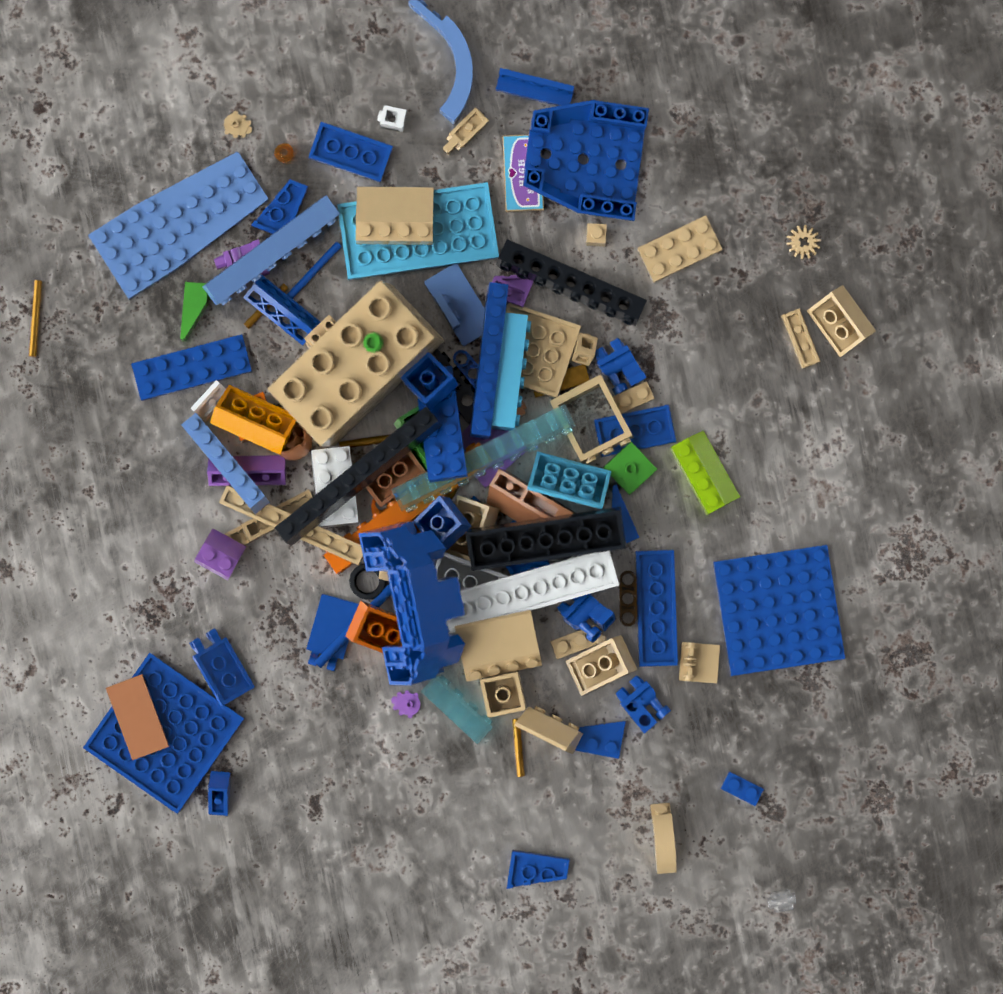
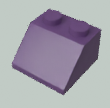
[194,529,246,580]

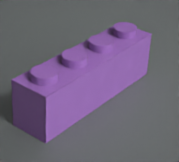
[207,455,287,486]

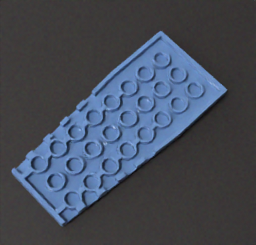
[88,152,268,300]

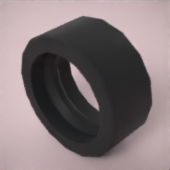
[349,564,386,600]

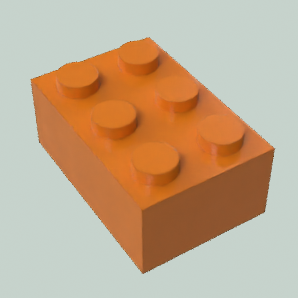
[346,601,402,653]

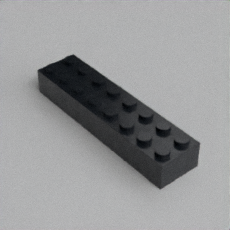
[466,507,627,571]

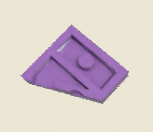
[492,275,534,308]

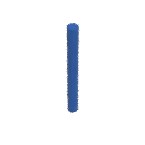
[287,241,342,299]

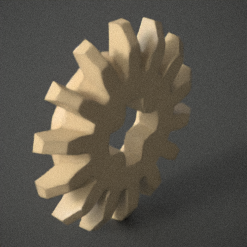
[787,225,821,259]

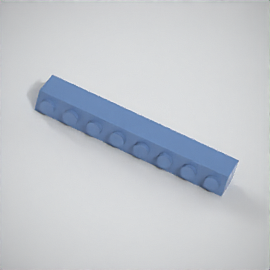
[202,195,340,305]

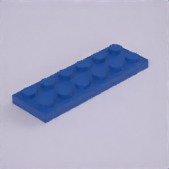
[131,334,252,401]
[418,365,468,483]
[635,550,678,667]

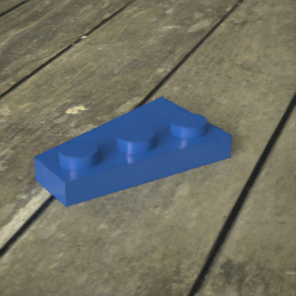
[251,179,308,234]
[575,721,626,759]

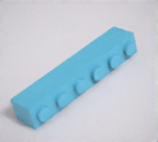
[492,312,531,431]

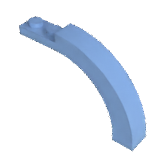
[408,0,473,125]

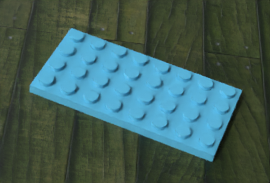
[337,182,499,280]

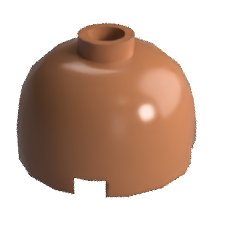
[280,422,313,461]

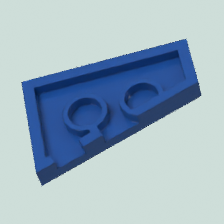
[506,850,570,889]

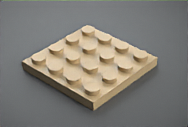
[506,303,581,398]

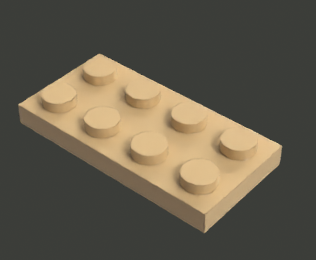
[637,216,723,283]

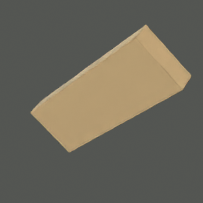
[781,308,820,369]

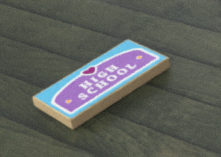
[503,135,544,212]

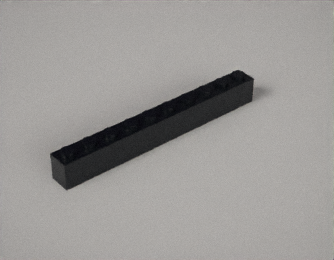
[274,406,442,546]

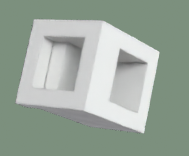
[377,105,407,132]

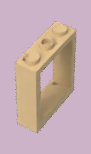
[550,374,634,465]

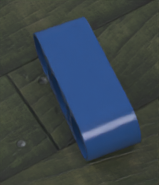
[453,350,478,388]

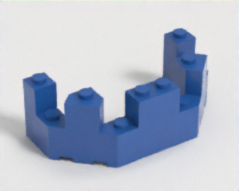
[359,521,465,685]

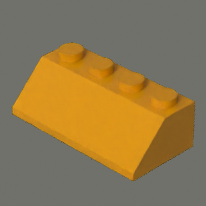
[210,385,297,455]

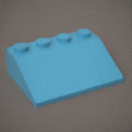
[527,451,611,509]

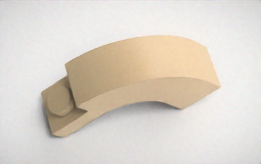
[650,803,677,874]

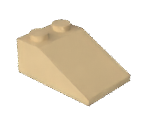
[565,635,638,696]

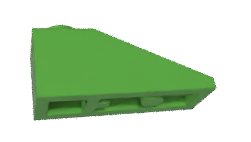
[180,282,212,341]

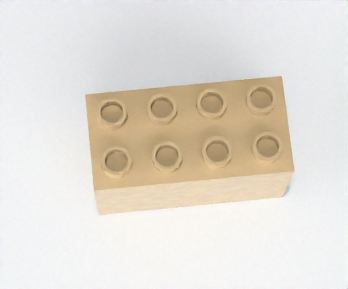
[267,280,445,446]

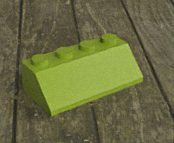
[670,430,740,515]

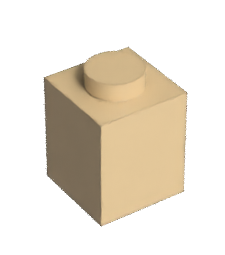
[586,223,607,247]

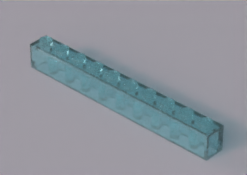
[391,404,576,513]

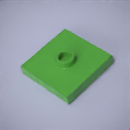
[603,442,657,495]

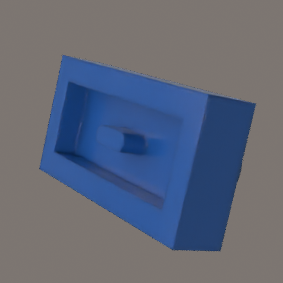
[720,772,764,806]

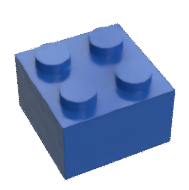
[401,352,459,411]
[414,495,471,552]

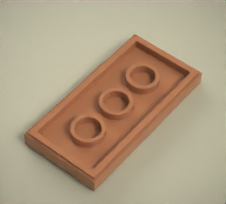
[106,674,170,761]

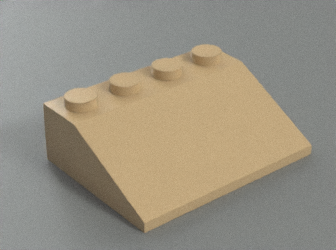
[356,187,434,245]
[455,610,542,682]

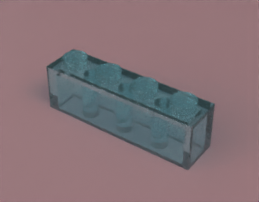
[421,675,493,744]

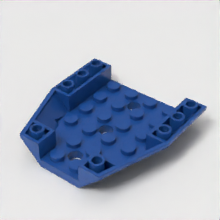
[523,100,649,221]

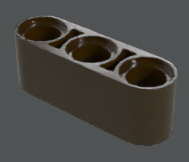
[619,571,637,627]

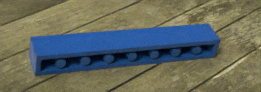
[469,282,509,439]

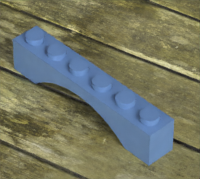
[181,413,270,514]

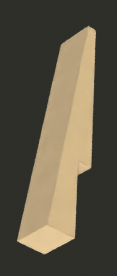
[224,489,313,546]

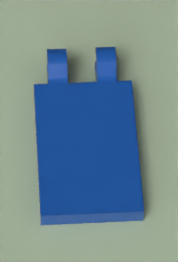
[306,594,359,671]
[189,628,255,707]

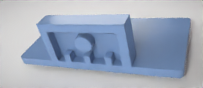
[424,264,485,346]

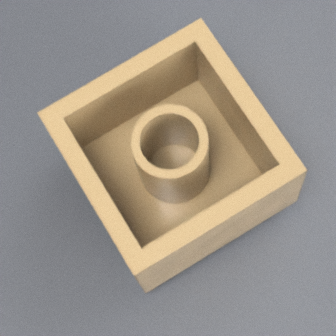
[480,671,527,718]

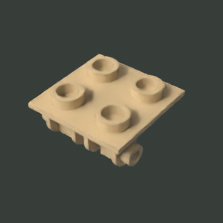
[679,642,720,684]

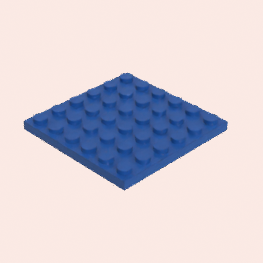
[713,545,845,676]
[83,652,245,814]

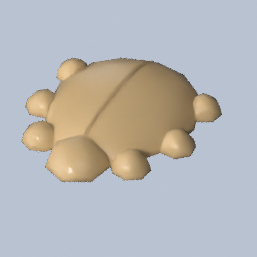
[224,111,252,138]

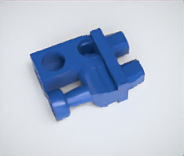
[595,338,647,395]
[557,594,616,643]
[615,675,671,734]

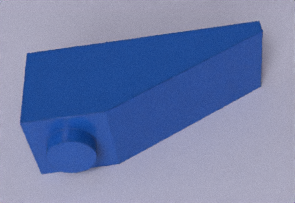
[611,485,640,544]

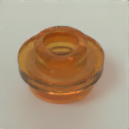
[274,143,294,163]

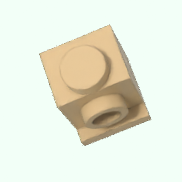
[571,333,598,366]

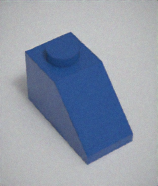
[208,771,230,816]

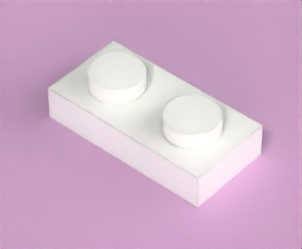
[191,380,226,422]

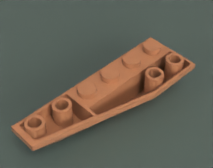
[487,469,576,522]

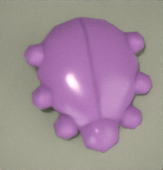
[391,690,420,718]

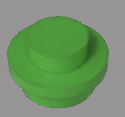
[363,333,383,353]

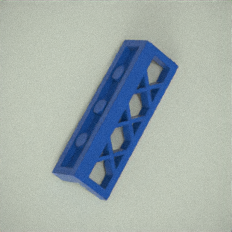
[496,68,574,106]
[243,275,321,345]

